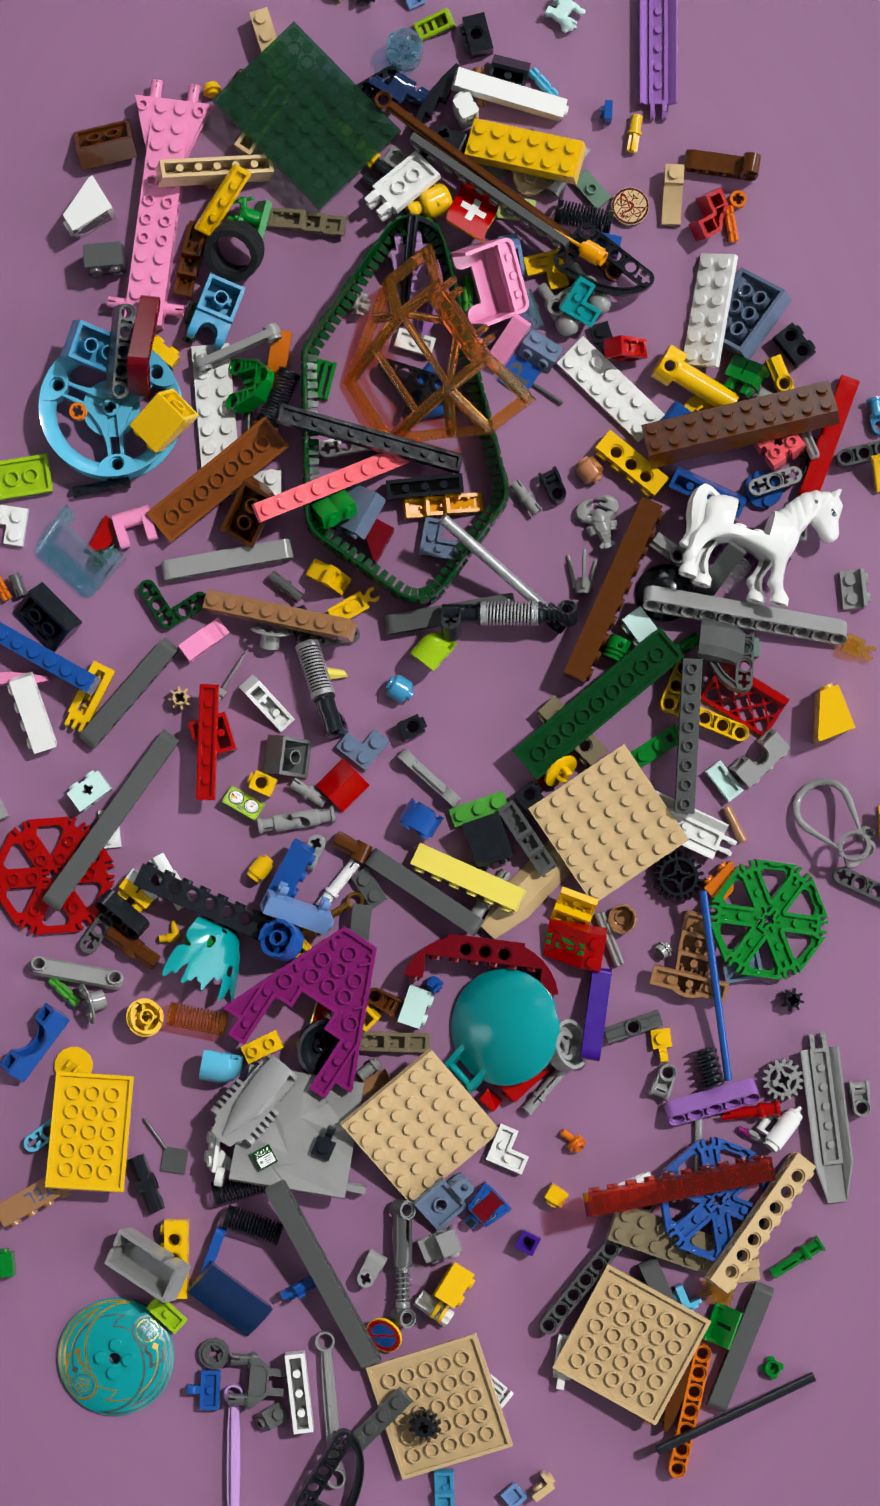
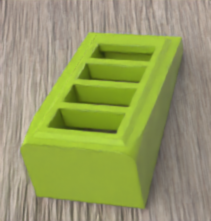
[413,8,457,42]

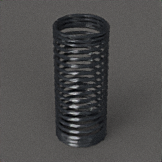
[554,199,614,234]
[256,366,301,428]
[211,1178,266,1206]
[222,1204,284,1246]

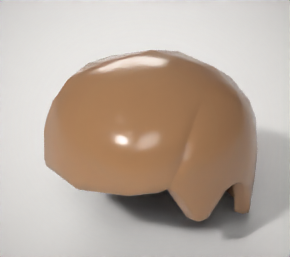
[608,904,637,935]

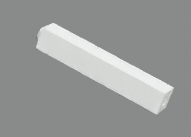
[451,67,569,122]

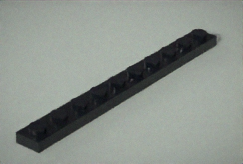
[276,403,463,473]

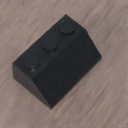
[13,582,82,652]

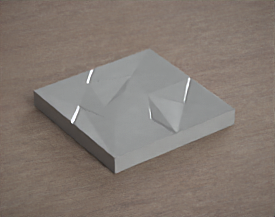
[229,1064,364,1200]

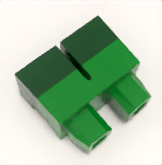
[724,354,771,398]

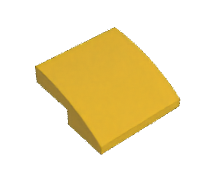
[550,886,599,925]

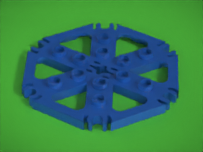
[657,1137,775,1262]

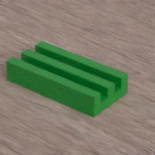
[310,358,337,401]

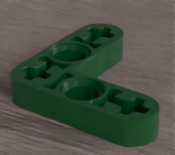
[139,580,206,630]

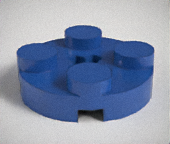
[744,470,783,509]

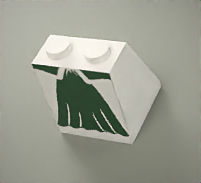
[63,175,117,240]

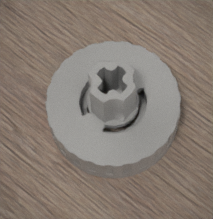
[550,1019,587,1072]

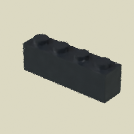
[386,473,464,501]

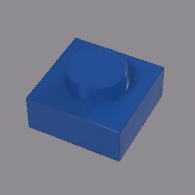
[600,100,613,124]

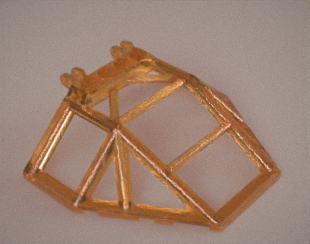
[343,243,536,441]

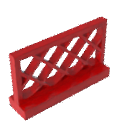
[701,662,790,736]

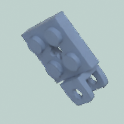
[413,1172,474,1231]

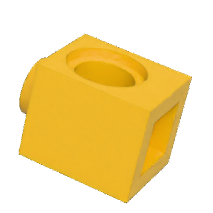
[247,770,278,797]

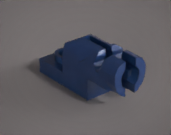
[366,73,429,107]

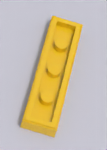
[194,163,251,236]

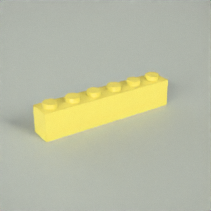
[410,843,527,914]

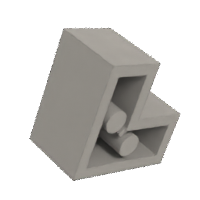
[417,1225,462,1264]

